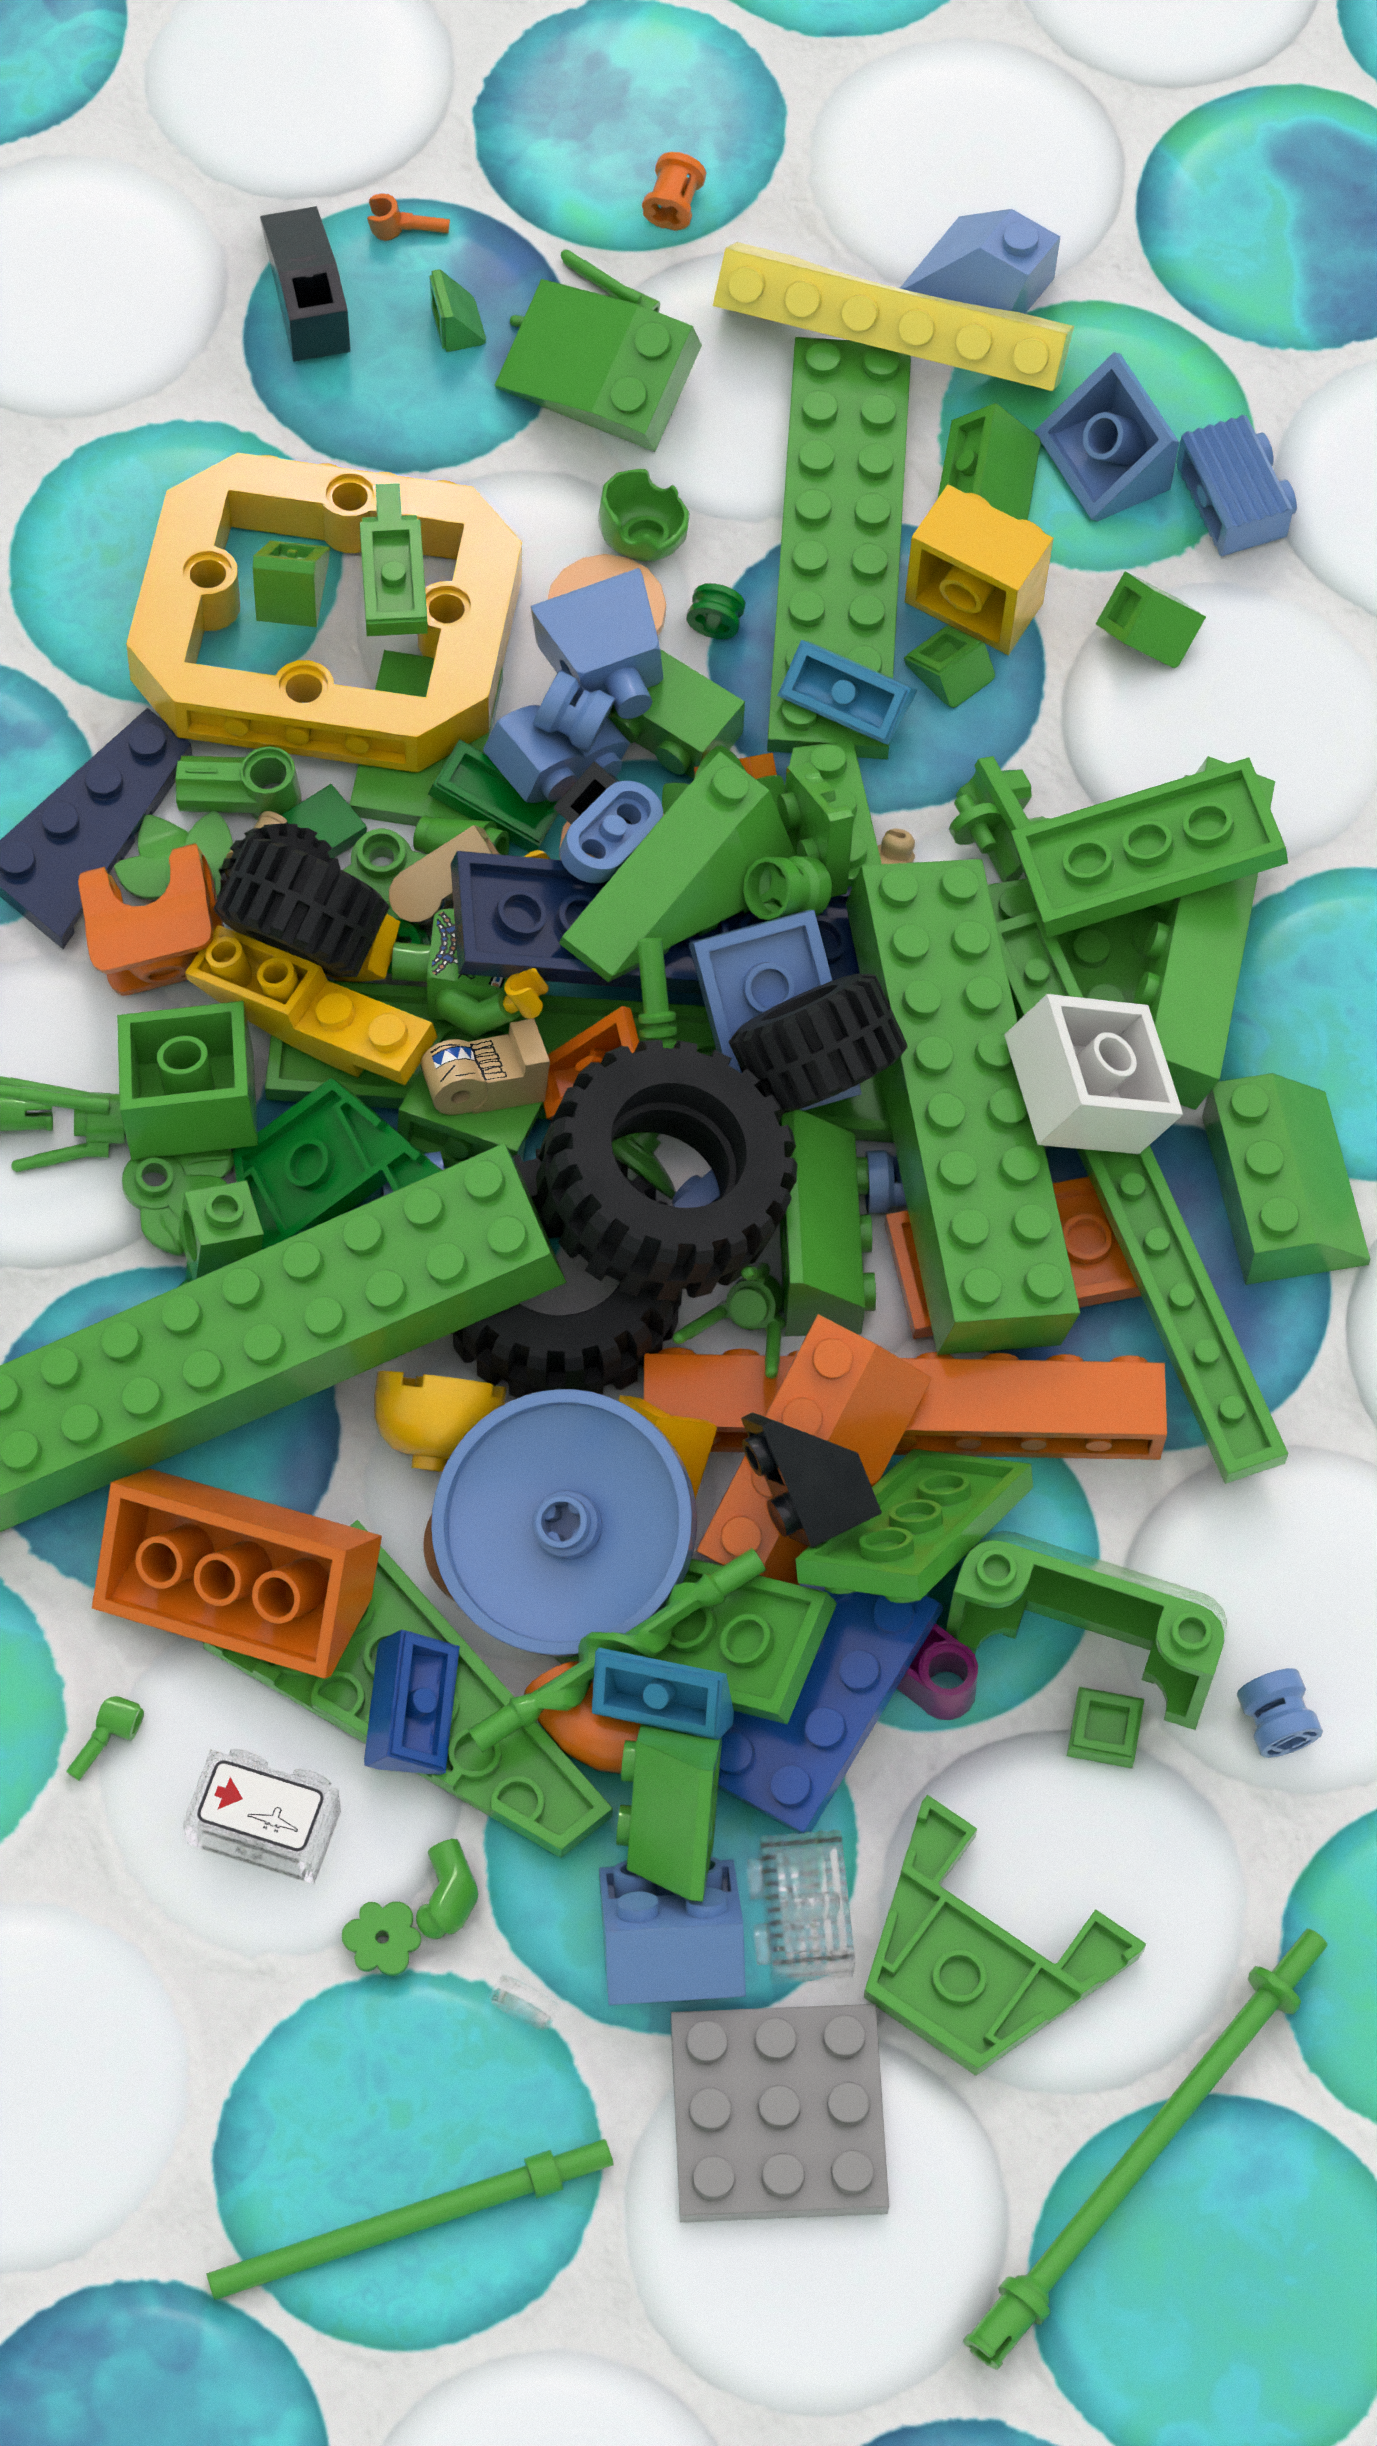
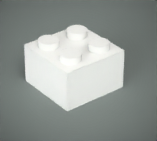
[1004,994,1183,1154]

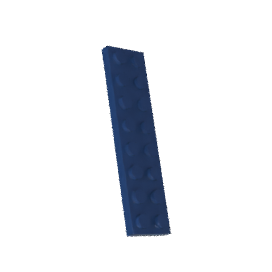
[450,851,860,994]

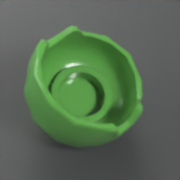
[598,469,690,562]

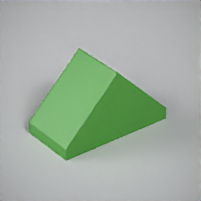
[252,540,330,627]

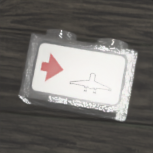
[183,1749,341,1884]

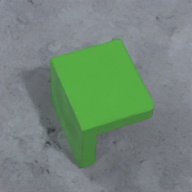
[1096,571,1206,668]

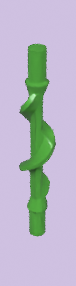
[468,1548,766,1752]

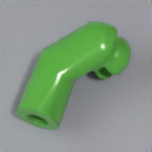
[416,1839,478,1940]

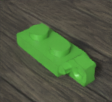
[360,483,428,636]

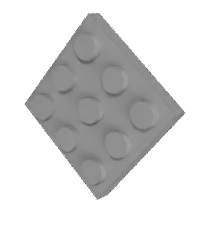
[670,2004,889,2222]

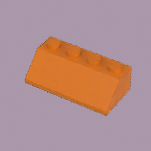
[695,1314,932,1585]
[92,1468,382,1679]

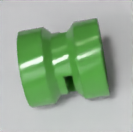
[743,856,832,920]

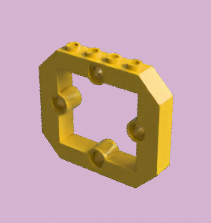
[126,452,522,773]

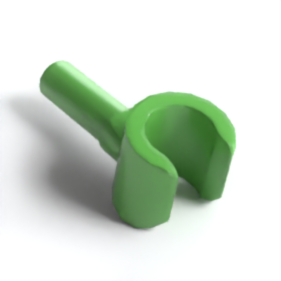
[66,1696,144,1781]

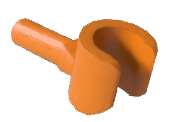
[367,193,450,241]

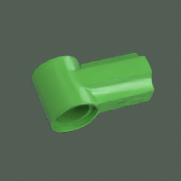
[175,746,302,820]

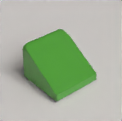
[429,269,486,352]
[903,625,995,708]

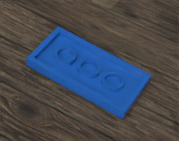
[718,1584,944,1839]

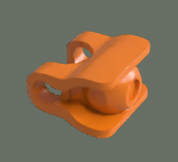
[78,843,224,996]

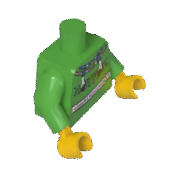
[392,850,550,1037]

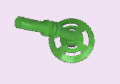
[612,938,677,1200]

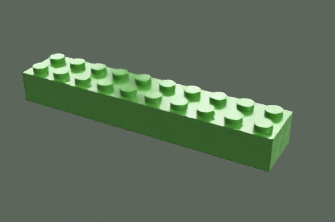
[0,1143,567,1532]

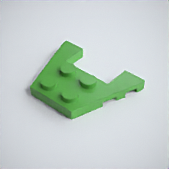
[863,1795,1146,2076]

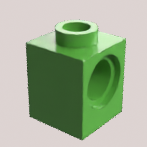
[179,1180,264,1280]

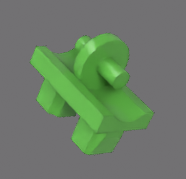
[949,756,1050,882]

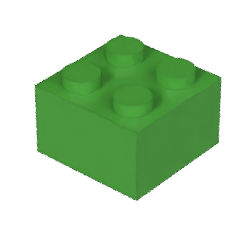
[117,1001,258,1160]

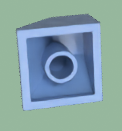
[900,209,1061,314]

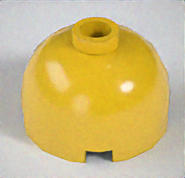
[374,1371,507,1472]

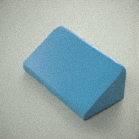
[777,640,917,745]
[592,1647,734,1740]

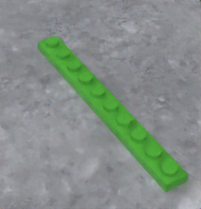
[996,910,1288,1484]

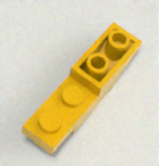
[185,925,438,1085]

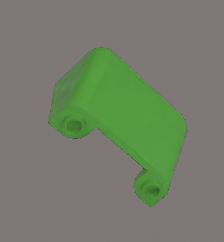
[946,1531,1227,1730]

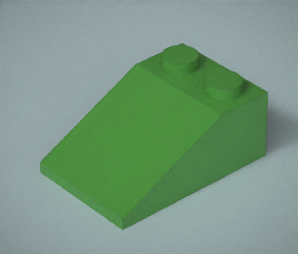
[494,279,702,452]

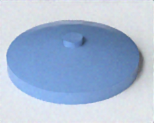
[431,1389,697,1657]

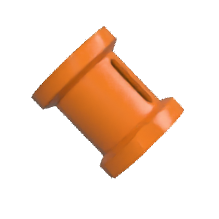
[642,152,707,231]

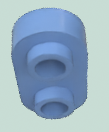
[560,781,663,883]

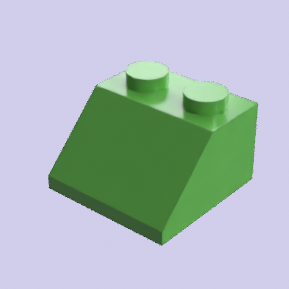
[616,1724,722,1902]

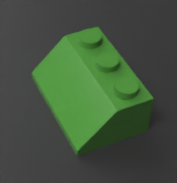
[1202,1073,1371,1285]
[779,1109,876,1336]

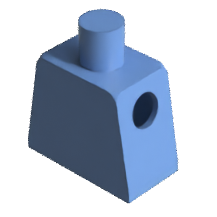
[531,568,664,719]

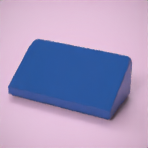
[364,1629,460,1775]

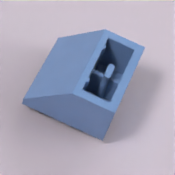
[599,1857,746,2005]

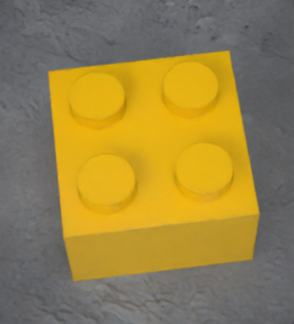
[905,484,1054,656]

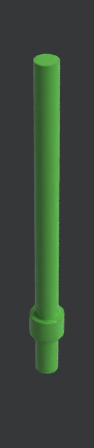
[206,2139,614,2301]

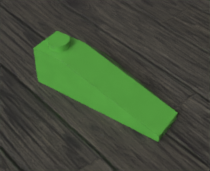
[559,752,796,982]

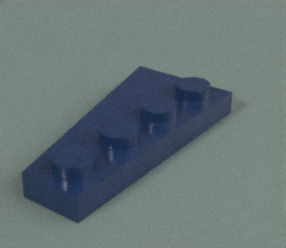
[0,708,193,949]

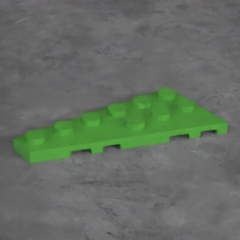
[202,1520,613,1858]

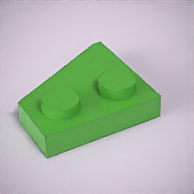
[777,761,854,897]

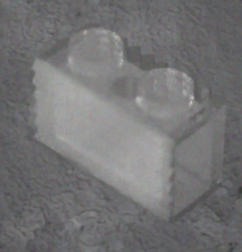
[747,1829,855,1984]

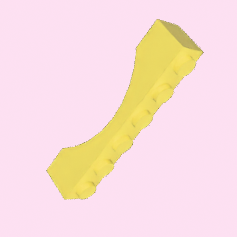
[713,242,1074,391]

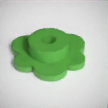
[342,1901,421,1976]

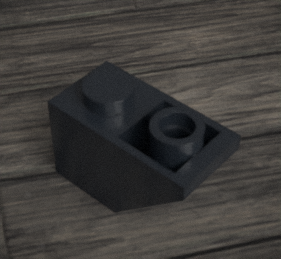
[741,1412,882,1548]

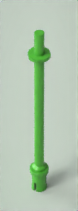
[963,1929,1328,2370]

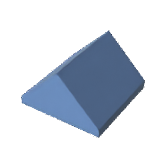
[1034,352,1180,521]

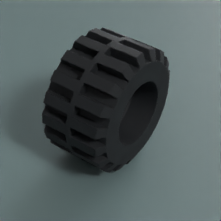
[213,839,389,977]
[729,974,908,1113]

